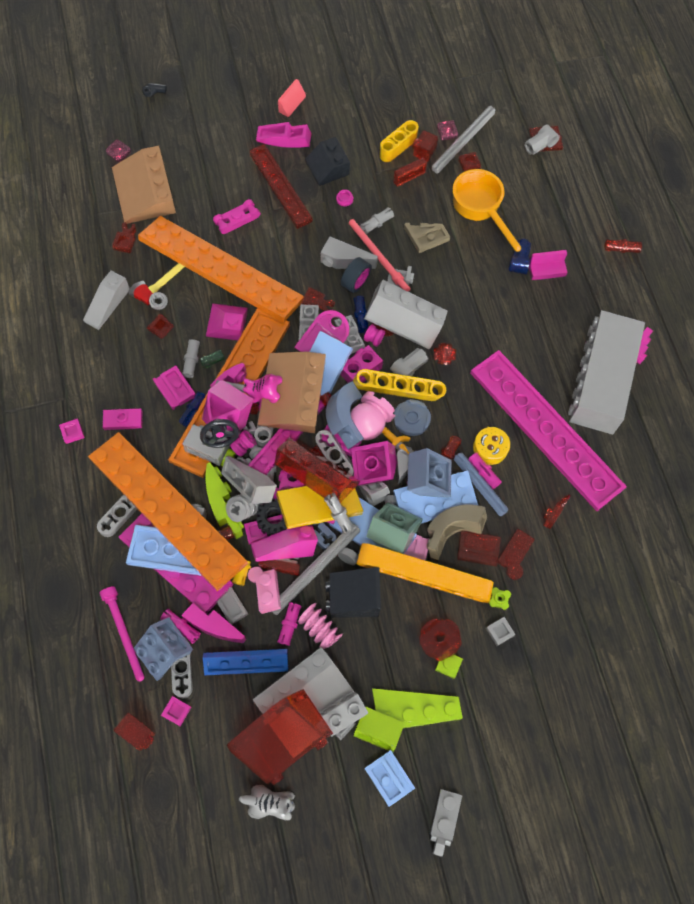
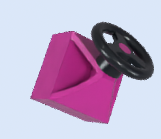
[200,380,253,448]

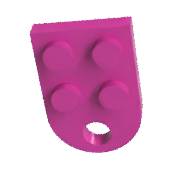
[294,310,349,352]

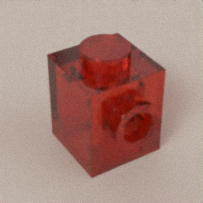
[412,130,438,162]

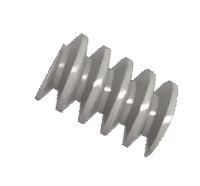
[226,494,263,522]

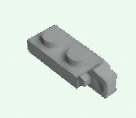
[430,789,462,857]

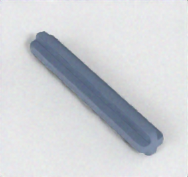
[454,452,508,516]

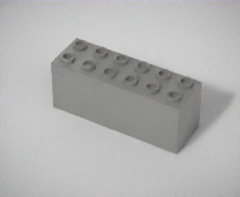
[568,310,645,435]

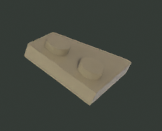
[404,223,450,253]

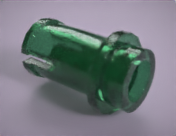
[200,349,225,369]

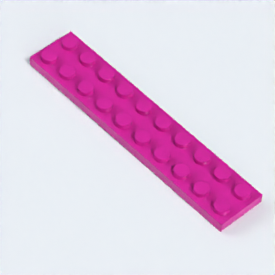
[470,350,627,511]

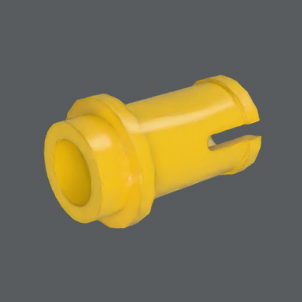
[232,561,251,586]

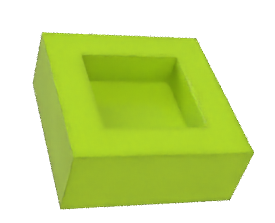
[435,650,463,679]

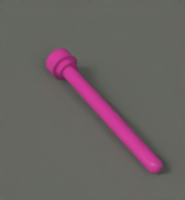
[100,586,144,682]

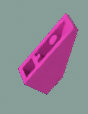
[251,525,318,561]

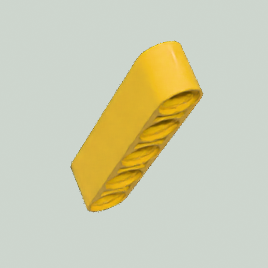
[353,369,446,401]

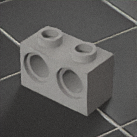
[316,691,368,737]

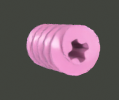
[298,603,343,649]

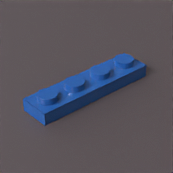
[203,649,288,675]

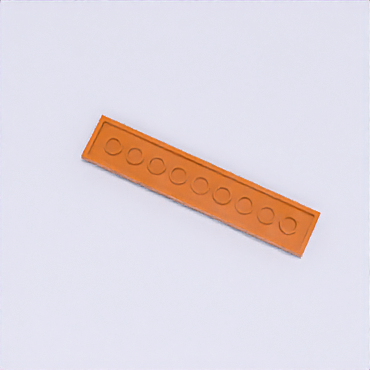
[138,216,304,323]
[168,308,290,478]
[88,432,248,591]

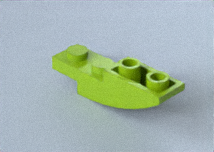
[206,462,244,539]

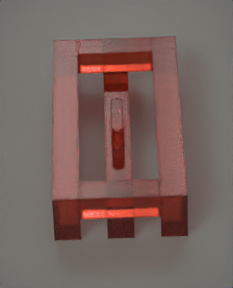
[393,158,427,187]
[258,560,300,576]

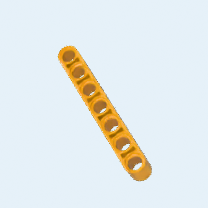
[356,543,494,603]

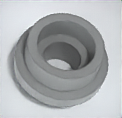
[149,292,168,310]

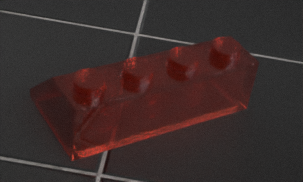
[274,438,360,503]

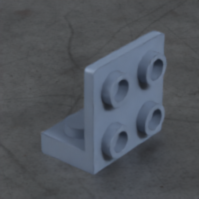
[134,617,193,681]

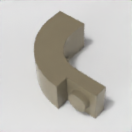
[427,504,487,560]

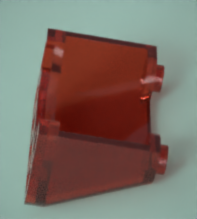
[227,689,333,786]

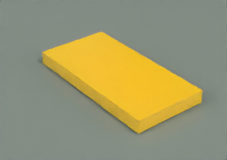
[276,478,364,529]

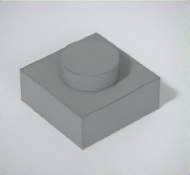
[486,617,515,646]

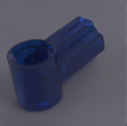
[509,239,531,275]

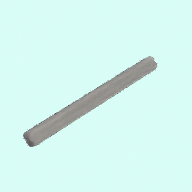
[432,106,495,173]
[272,524,360,615]

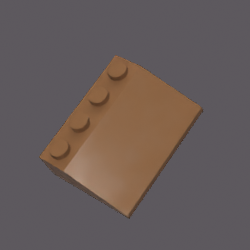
[112,146,176,224]
[258,352,326,433]

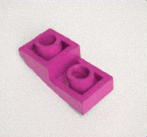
[636,327,653,364]
[210,363,247,388]

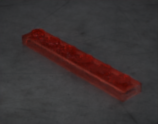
[249,144,313,229]

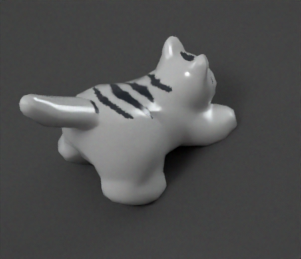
[239,785,295,821]

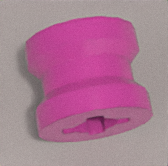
[364,324,385,347]

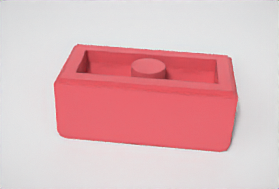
[278,79,306,117]

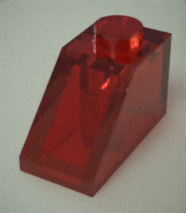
[113,712,155,750]

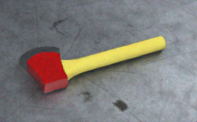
[129,263,185,305]

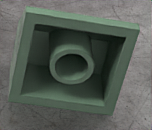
[366,502,423,554]

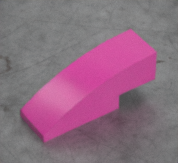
[256,122,311,148]
[182,603,246,643]

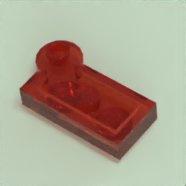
[497,529,535,580]

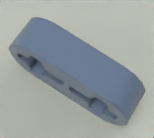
[306,522,337,550]

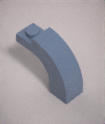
[326,381,364,449]

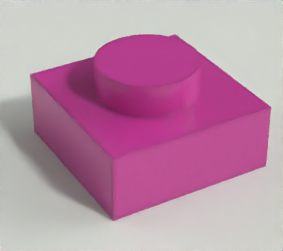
[59,418,85,444]
[161,696,192,726]

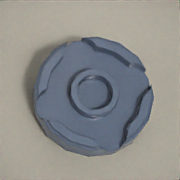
[393,399,431,436]

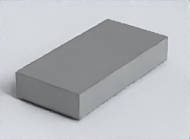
[217,587,248,625]

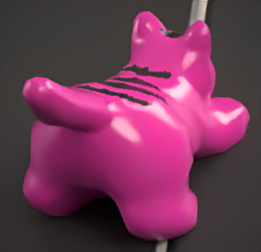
[242,374,282,403]

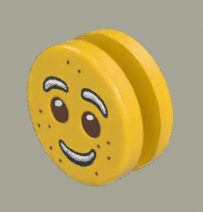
[473,427,510,465]

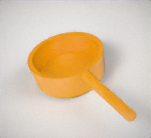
[453,169,521,252]

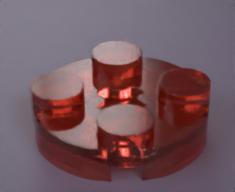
[420,618,462,661]

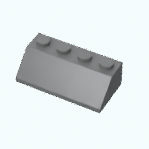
[364,280,448,349]

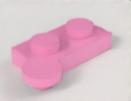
[248,567,281,614]

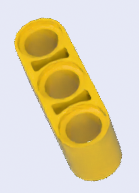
[379,120,419,162]

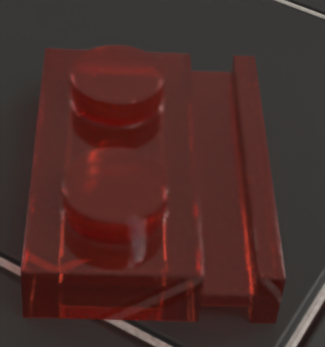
[457,531,501,566]

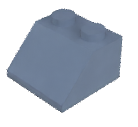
[407,448,451,498]

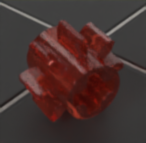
[434,343,456,365]

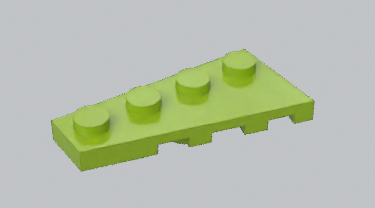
[372,689,463,728]

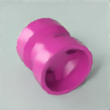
[230,430,257,456]

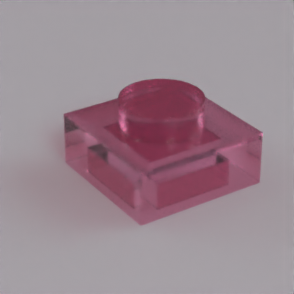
[437,120,458,140]
[106,139,131,163]

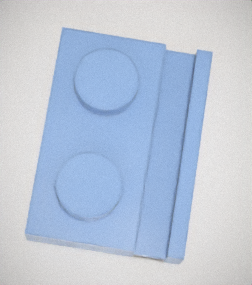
[365,750,415,807]

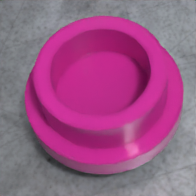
[336,190,353,206]

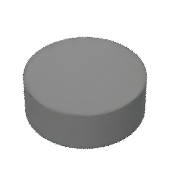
[338,547,358,565]

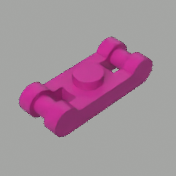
[213,199,261,234]

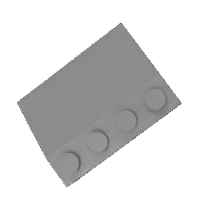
[253,647,354,757]

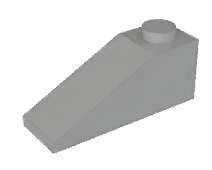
[321,237,378,269]
[83,271,130,330]
[221,456,277,504]

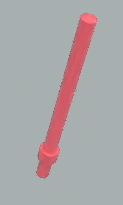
[349,219,411,292]

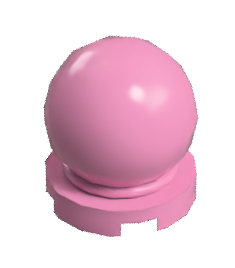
[350,391,395,441]

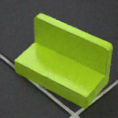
[354,707,404,753]

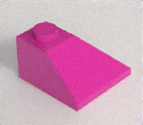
[206,304,248,340]
[351,441,397,486]

